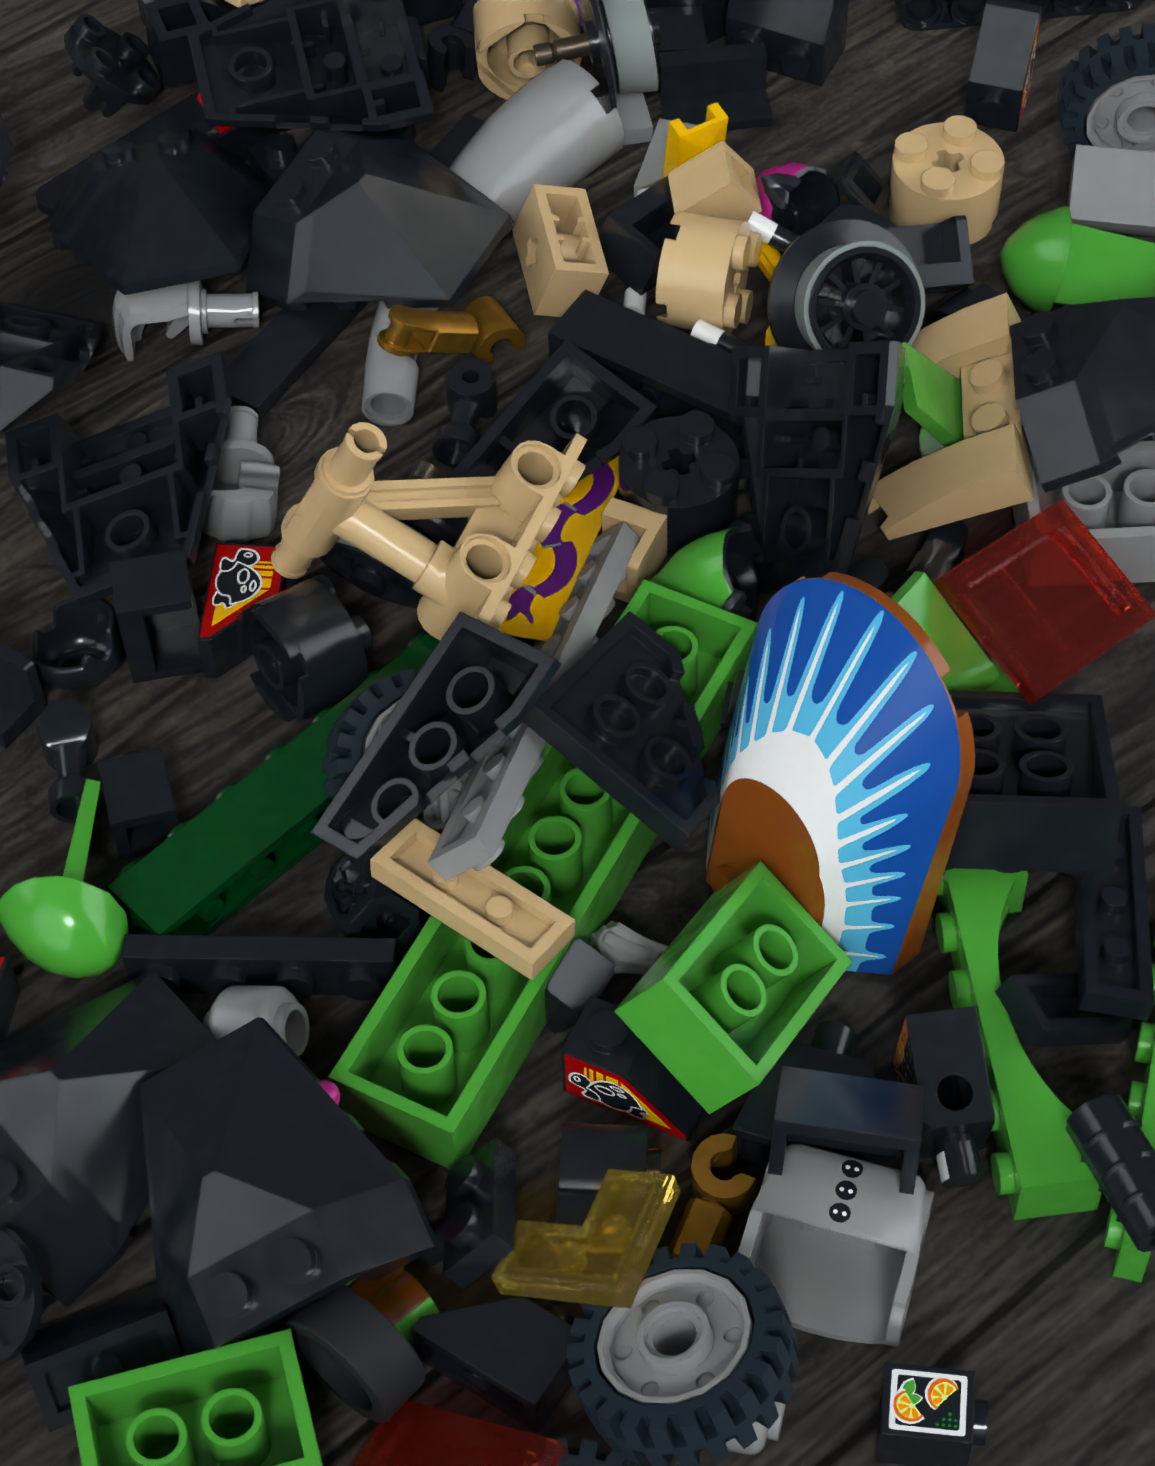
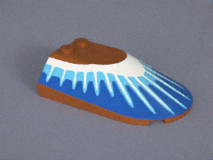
[706,572,975,975]

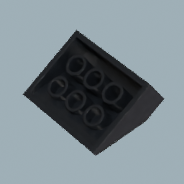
[945,690,1122,876]

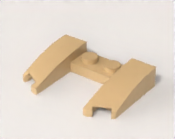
[868,292,1034,540]

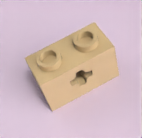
[512,184,609,317]

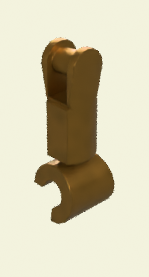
[377,296,526,365]
[669,1133,756,1258]

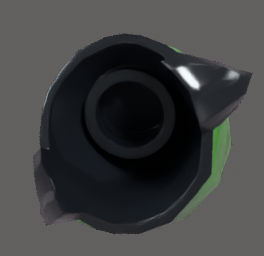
[649,518,762,621]

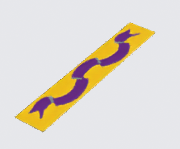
[498,456,619,642]

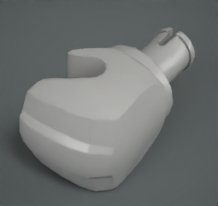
[112,280,260,361]
[202,406,280,544]

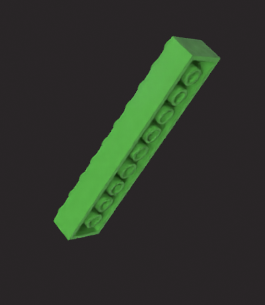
[328,579,758,1170]

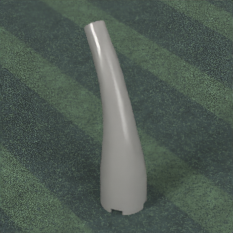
[362,59,625,426]

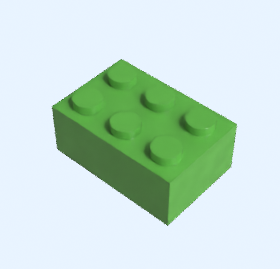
[614,861,852,1114]
[68,1328,323,1466]

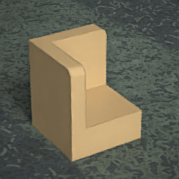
[668,141,762,221]
[601,497,667,603]

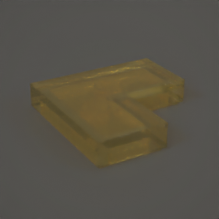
[492,1169,681,1309]

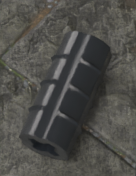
[1066,1093,1155,1252]

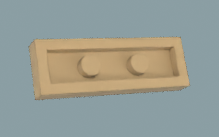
[370,818,575,980]

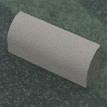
[1067,144,1155,237]

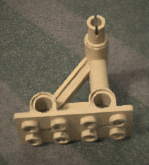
[271,422,588,641]

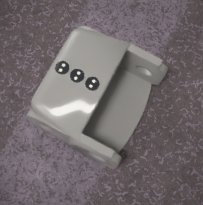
[738,1143,935,1348]

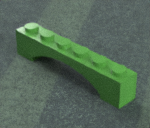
[935,868,1102,1220]

